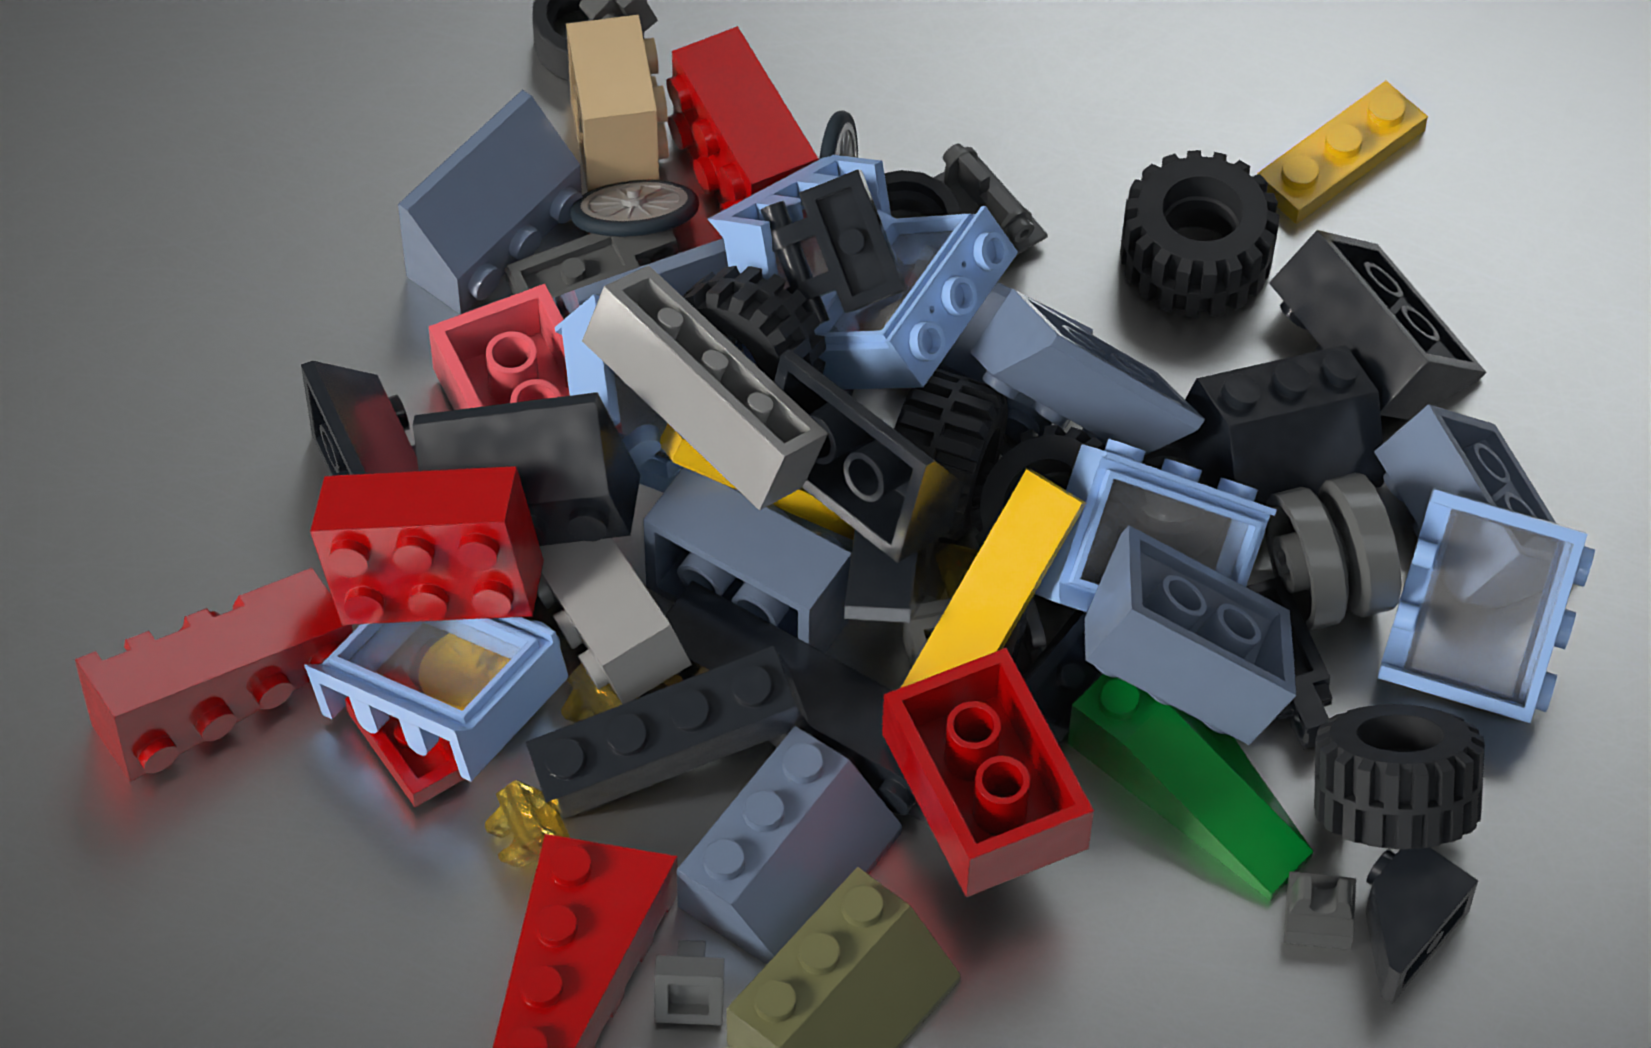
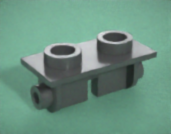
[933,143,1048,255]

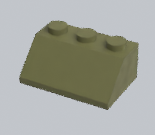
[726,867,961,1048]

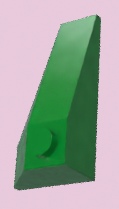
[1067,674,1313,901]

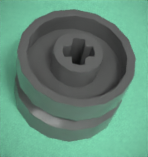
[1265,473,1402,632]

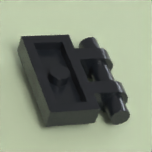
[760,169,907,325]

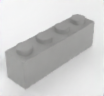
[582,265,828,511]
[537,538,692,704]

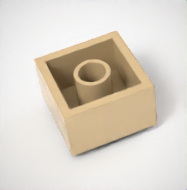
[566,15,669,192]

